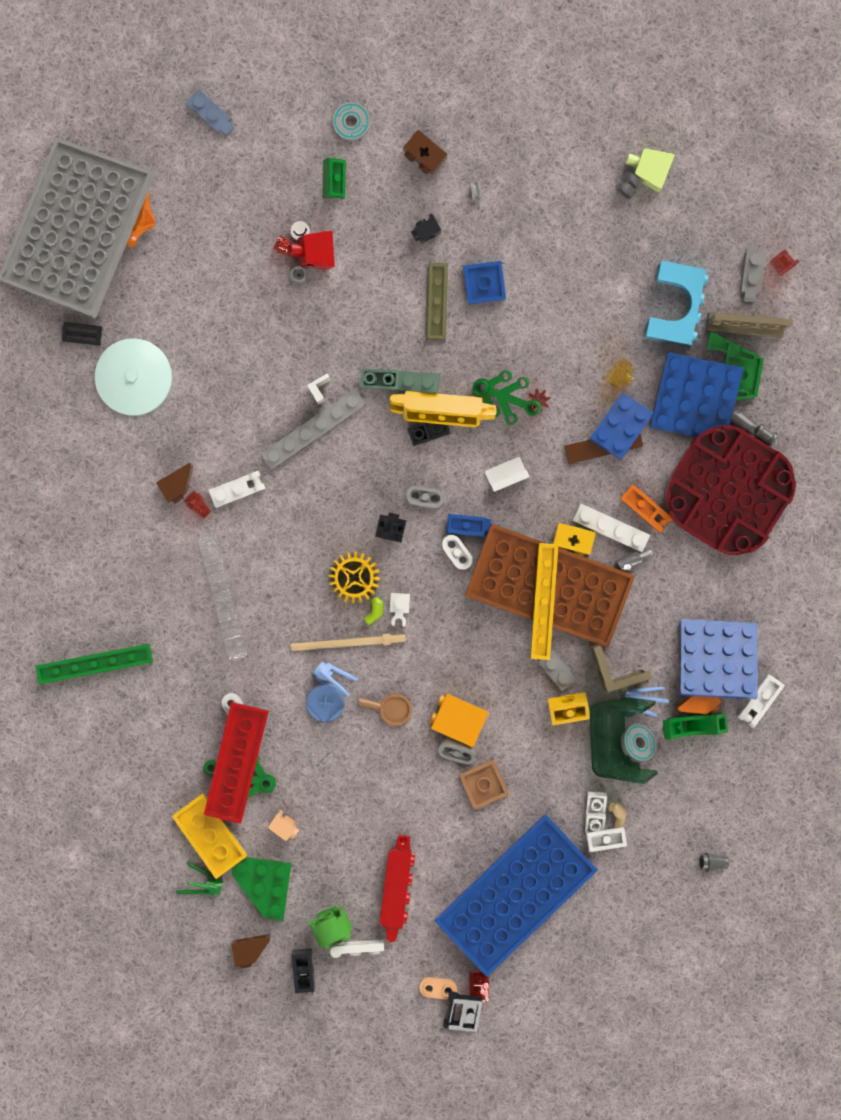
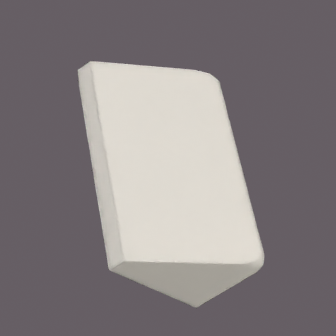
[586,827,627,852]

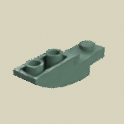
[360,368,440,393]

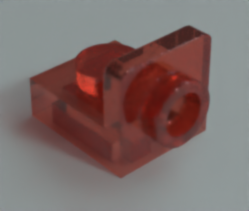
[469,972,489,1003]

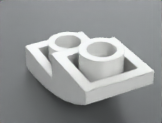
[585,791,607,833]

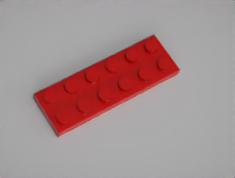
[204,701,269,824]

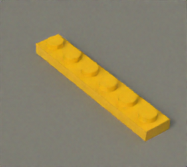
[530,543,559,660]

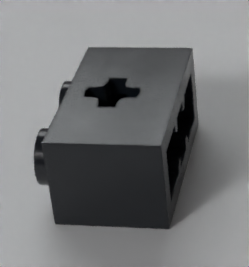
[292,948,316,994]

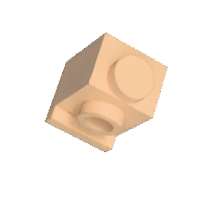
[268,810,299,841]

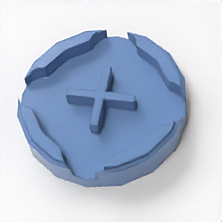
[306,683,345,722]

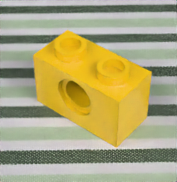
[548,692,591,726]

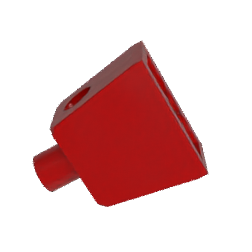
[288,230,335,270]

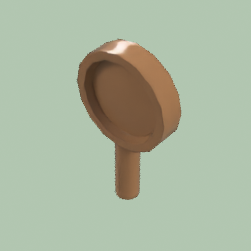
[358,693,412,726]

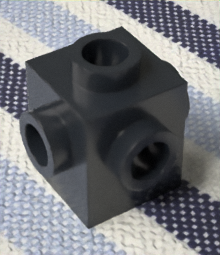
[375,512,407,543]

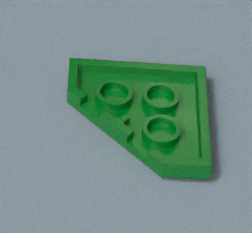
[232,857,292,921]

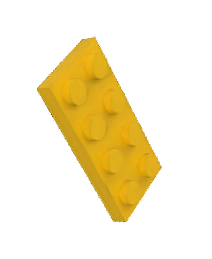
[172,793,248,879]

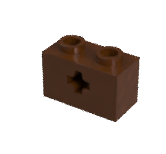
[403,130,448,176]

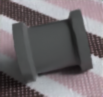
[753,424,778,446]

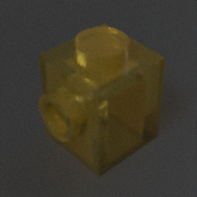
[604,359,634,390]

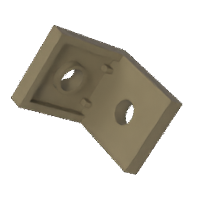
[590,644,652,692]

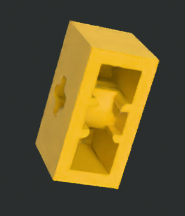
[552,523,596,557]

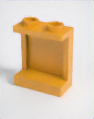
[429,692,489,747]

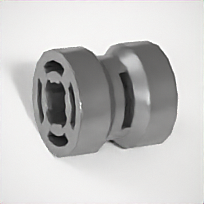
[615,172,642,199]

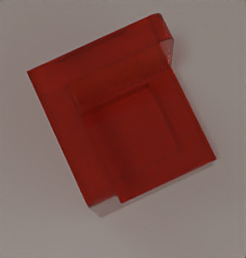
[769,249,800,277]

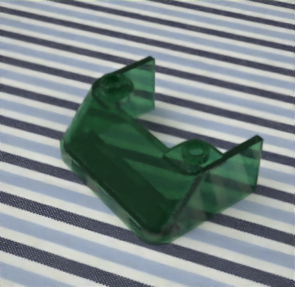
[590,697,658,784]

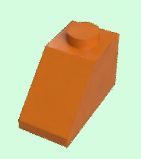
[675,696,721,714]

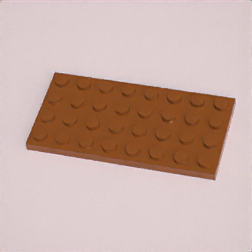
[465,523,635,648]

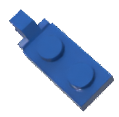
[446,514,500,537]

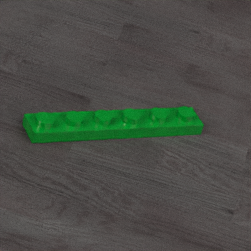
[35,643,153,685]

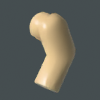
[608,802,626,828]

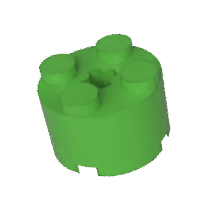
[308,905,353,949]

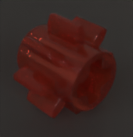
[528,389,551,413]

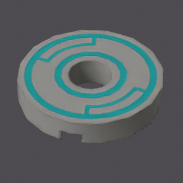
[332,102,370,141]
[621,724,656,763]

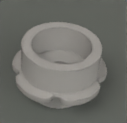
[289,265,308,284]

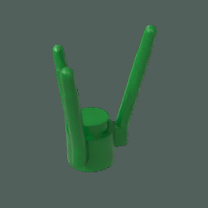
[176,862,223,896]

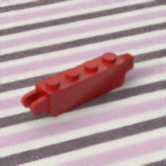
[380,834,415,942]

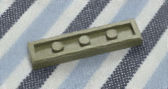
[427,263,448,340]

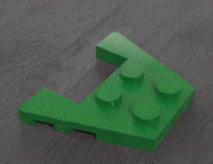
[706,332,764,400]

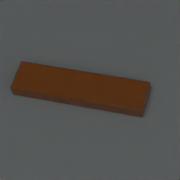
[564,434,643,464]

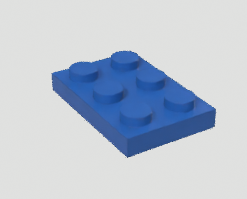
[589,392,654,460]

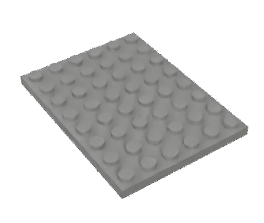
[0,137,155,318]

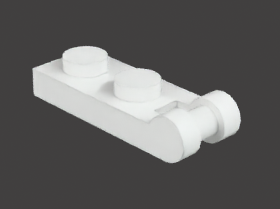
[209,471,266,508]
[737,674,785,728]
[330,940,384,958]

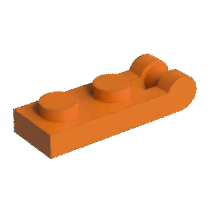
[620,484,672,533]

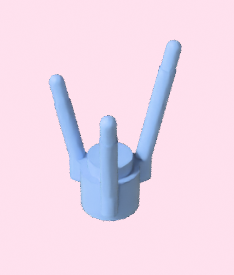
[313,662,358,697]
[624,687,669,717]

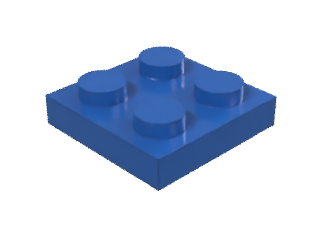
[463,261,506,305]

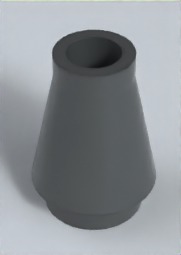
[730,410,759,435]
[699,853,729,872]

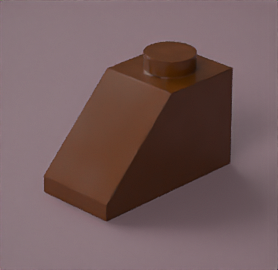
[156,463,193,504]
[231,934,271,968]

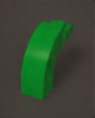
[662,713,728,740]

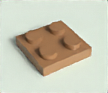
[459,759,509,810]

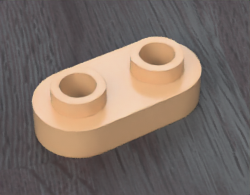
[419,977,458,1000]

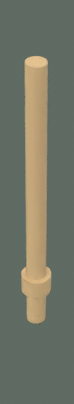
[291,634,406,651]

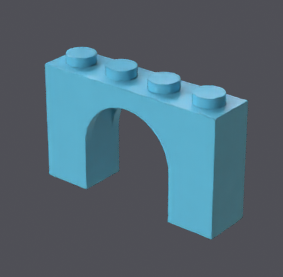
[644,260,708,347]

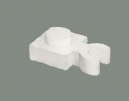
[390,593,410,626]

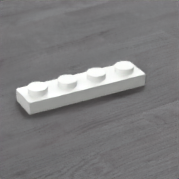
[572,503,650,552]

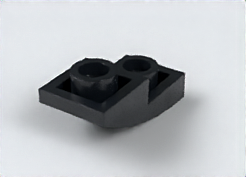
[407,423,451,446]

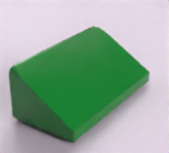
[322,158,346,199]

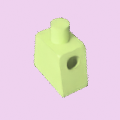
[626,149,675,192]

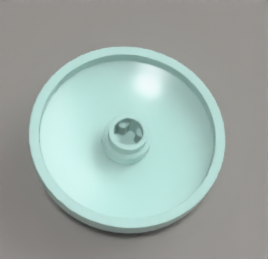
[95,339,172,416]

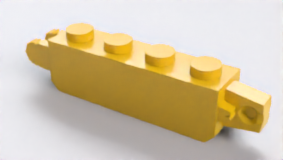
[389,391,496,427]

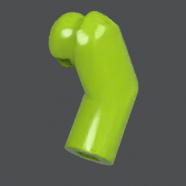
[364,597,384,625]

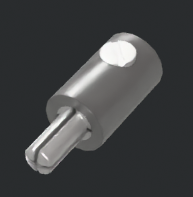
[616,549,653,572]

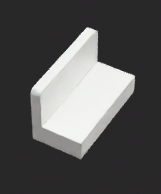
[307,374,331,405]
[485,457,529,492]

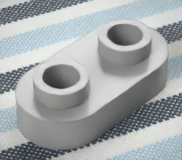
[406,486,444,508]
[438,739,476,764]

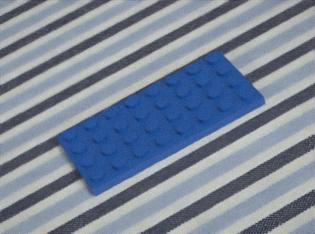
[434,814,598,976]

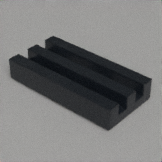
[62,322,103,346]

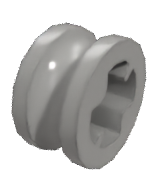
[469,182,482,201]

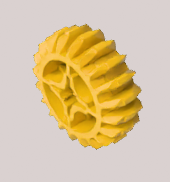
[328,552,380,603]

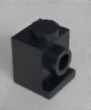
[410,214,442,244]

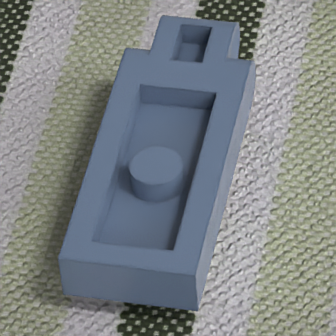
[186,89,235,136]

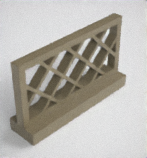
[706,312,793,338]

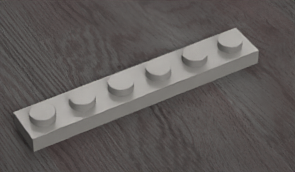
[261,389,366,470]

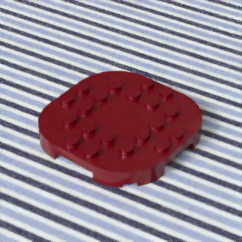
[664,425,796,555]

